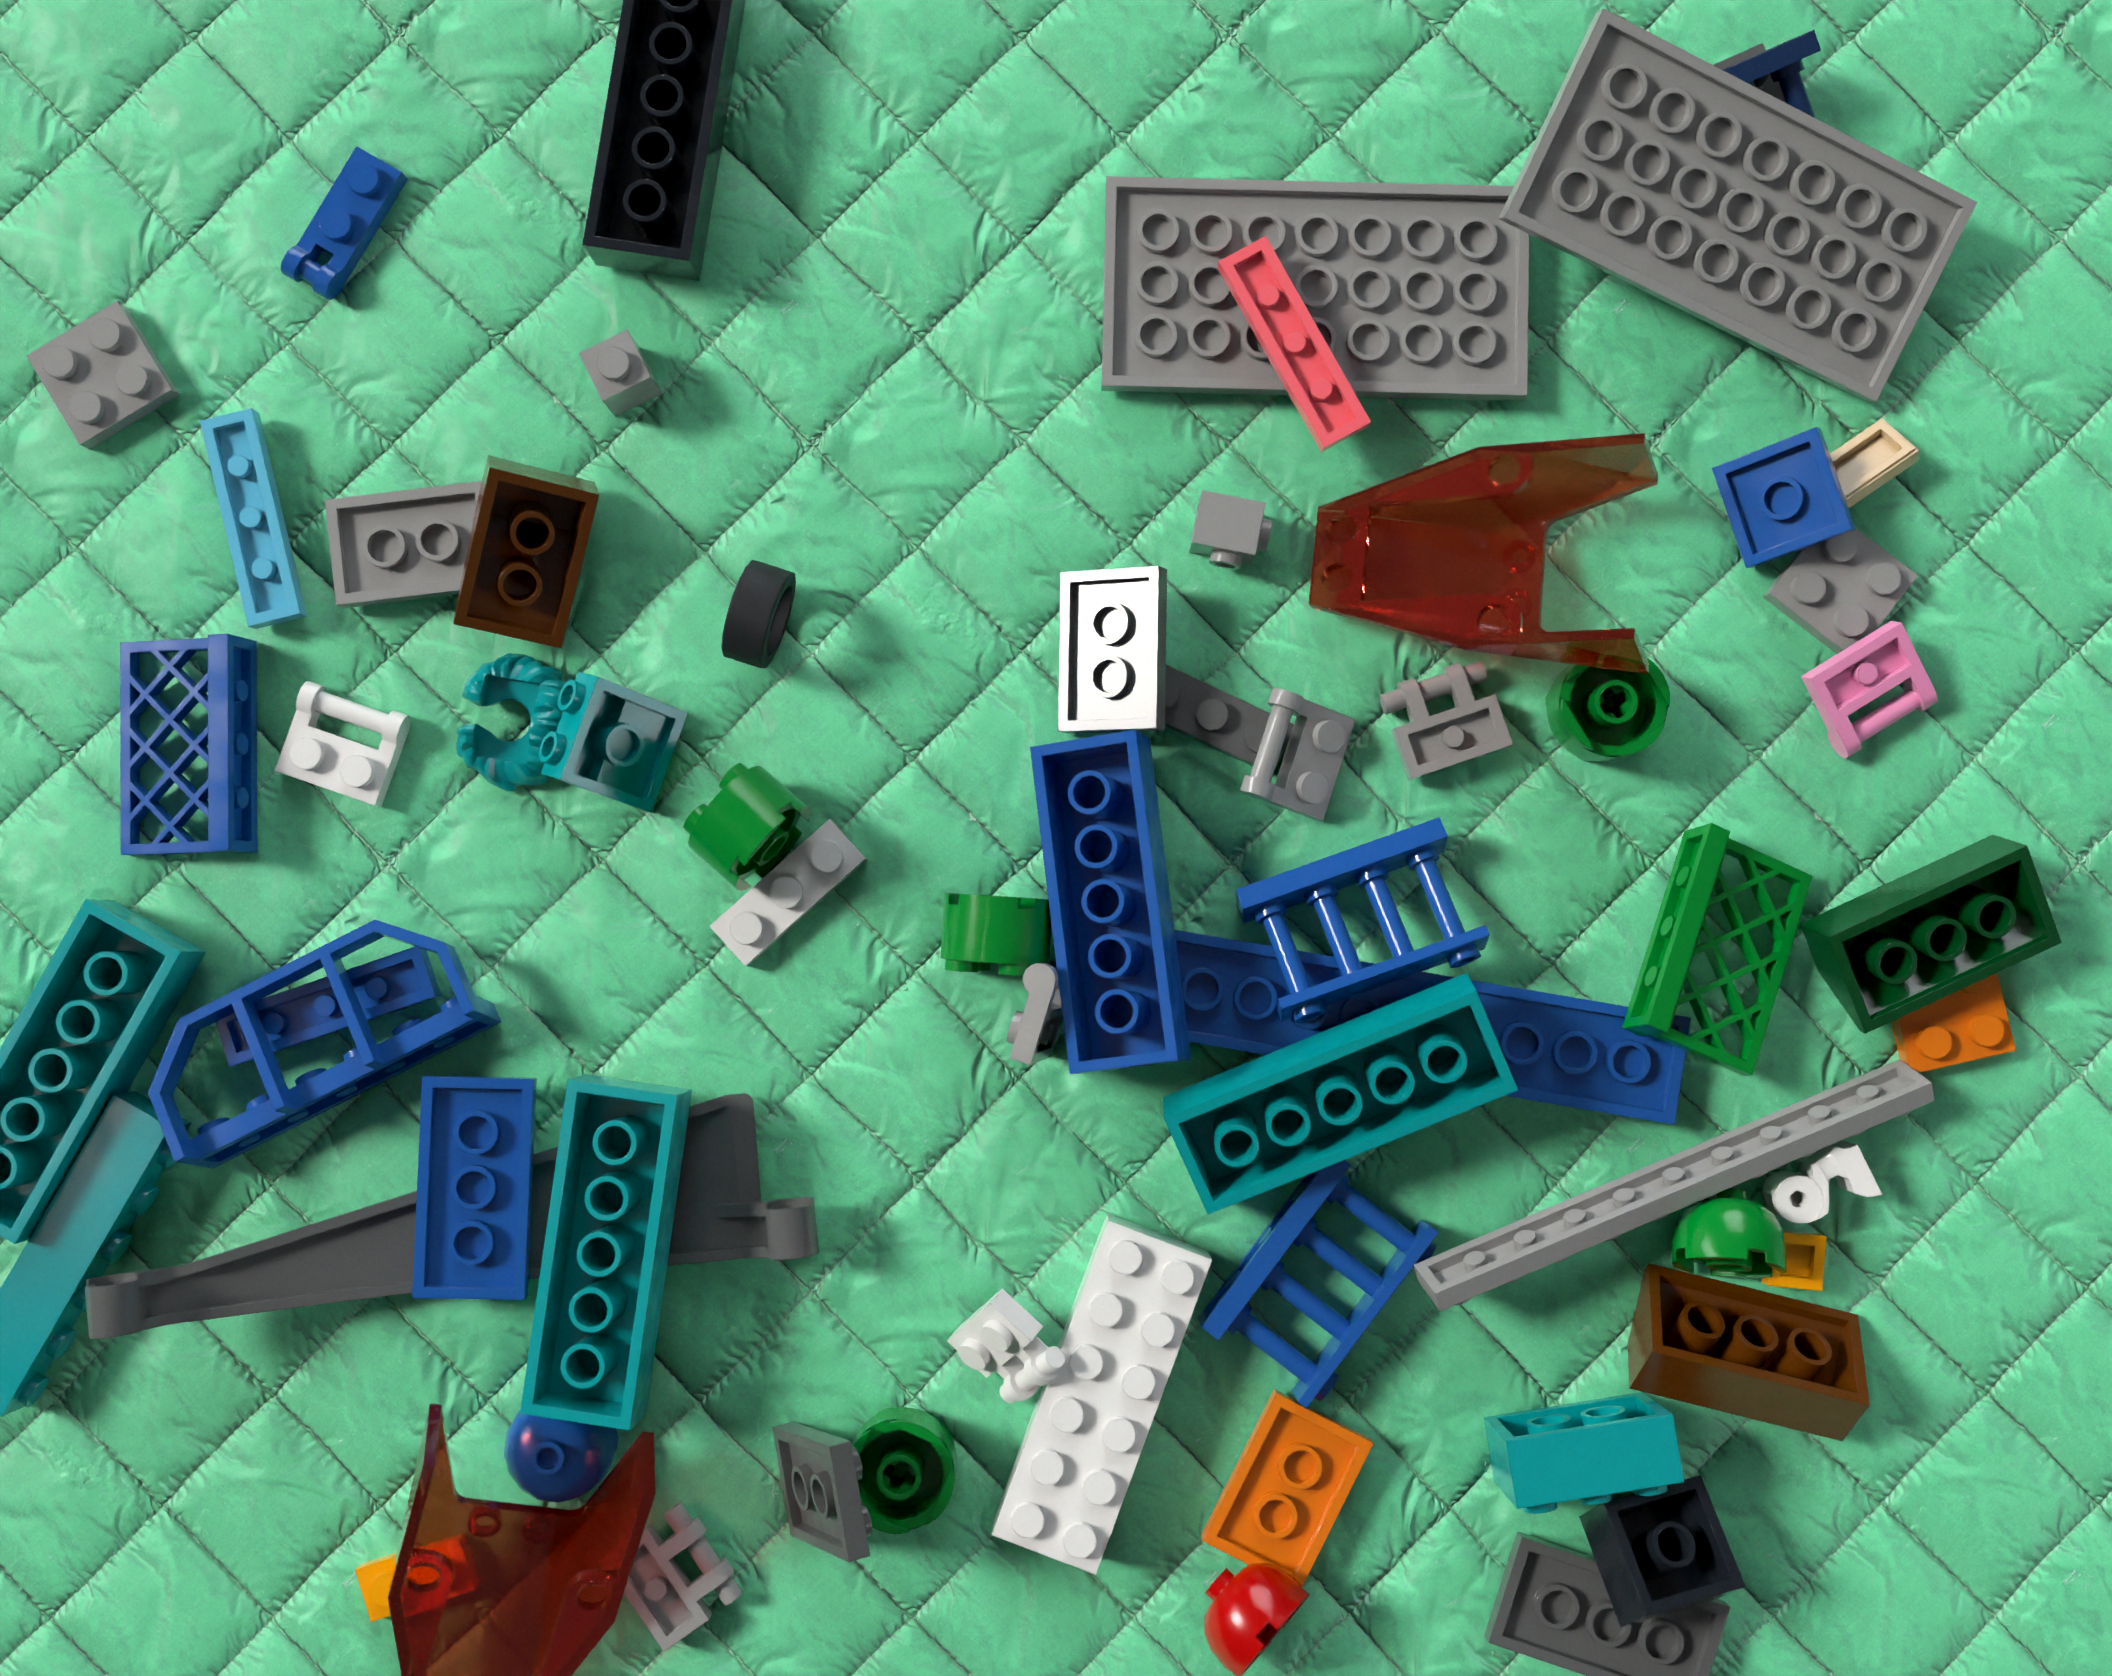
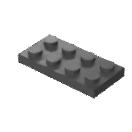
[1484,1531,1731,1676]

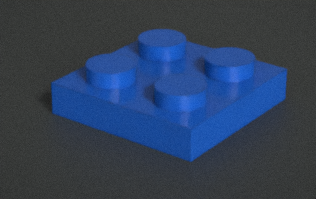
[1712,427,1856,568]

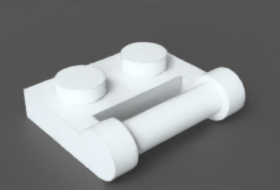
[274,681,411,807]

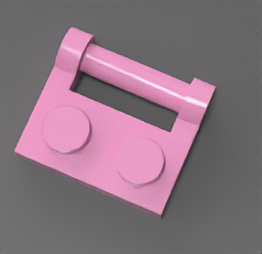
[1801,621,1938,759]

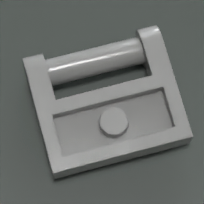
[1240,688,1356,821]
[1007,960,1063,1065]

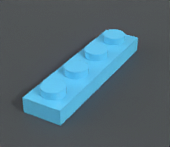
[200,408,307,629]

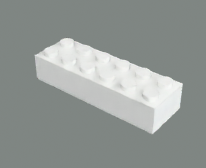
[992,1213,1212,1575]

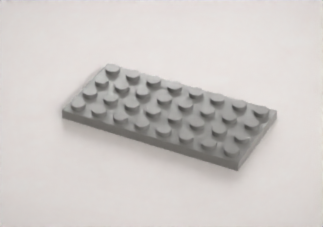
[1499,8,1977,402]
[1101,176,1529,401]

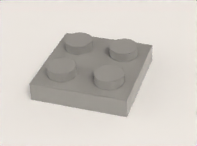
[26,301,180,450]
[1763,527,1918,654]

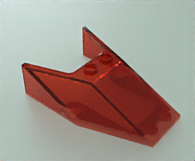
[1309,433,1658,674]
[388,1403,656,1676]

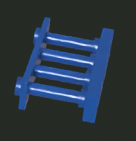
[1235,817,1490,1023]
[1198,1160,1439,1408]

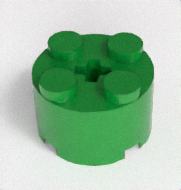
[1546,648,1670,762]
[683,763,811,891]
[940,893,1052,976]
[852,1407,957,1534]

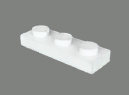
[710,819,867,966]

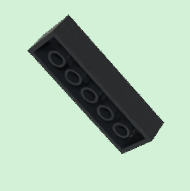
[582,0,746,281]

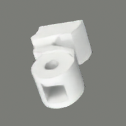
[1762,1140,1882,1223]

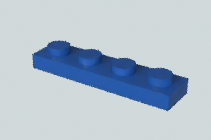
[215,947,441,1067]

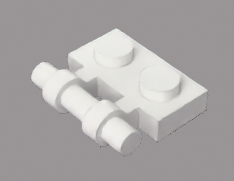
[947,1288,1065,1403]

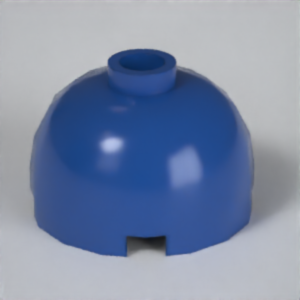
[504,1410,618,1503]

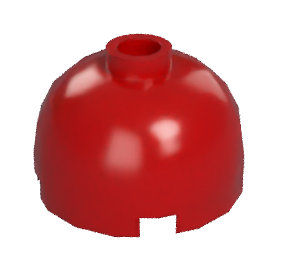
[1204,1563,1310,1676]

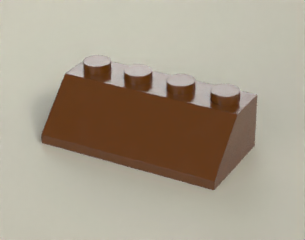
[1628,1263,1870,1441]

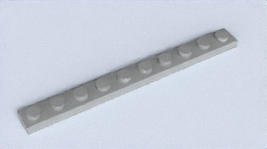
[1414,1059,1935,1311]

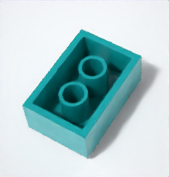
[1484,1392,1684,1514]

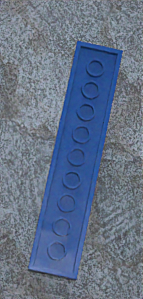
[1175,930,1691,1125]

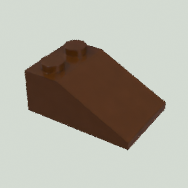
[453,455,599,649]

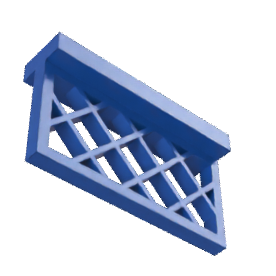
[120,634,257,856]

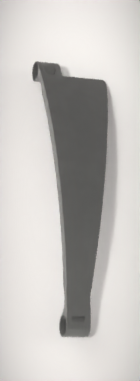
[85,1093,819,1339]

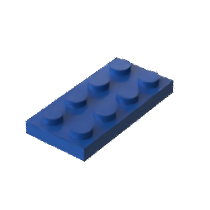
[412,1075,537,1300]

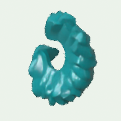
[456,653,567,792]

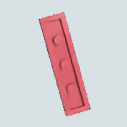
[1217,236,1371,453]

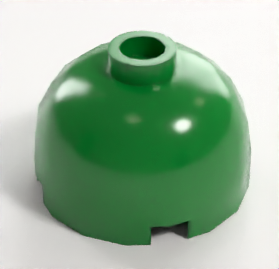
[1672,1188,1786,1278]

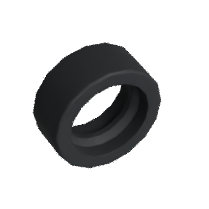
[721,560,796,669]

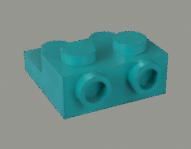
[539,672,688,813]

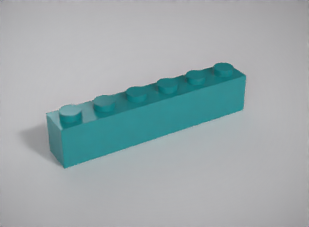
[0,1091,191,1417]

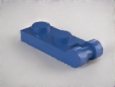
[281,146,408,300]

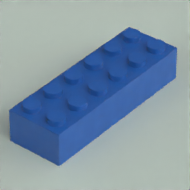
[1030,729,1191,1074]

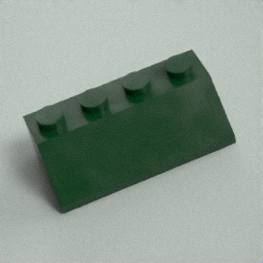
[1800,835,2062,1034]

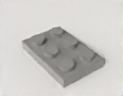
[325,481,482,608]

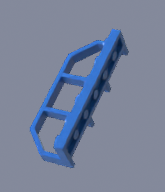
[148,920,501,1169]

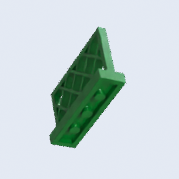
[1622,823,1813,1076]

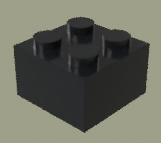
[1579,1475,1746,1627]

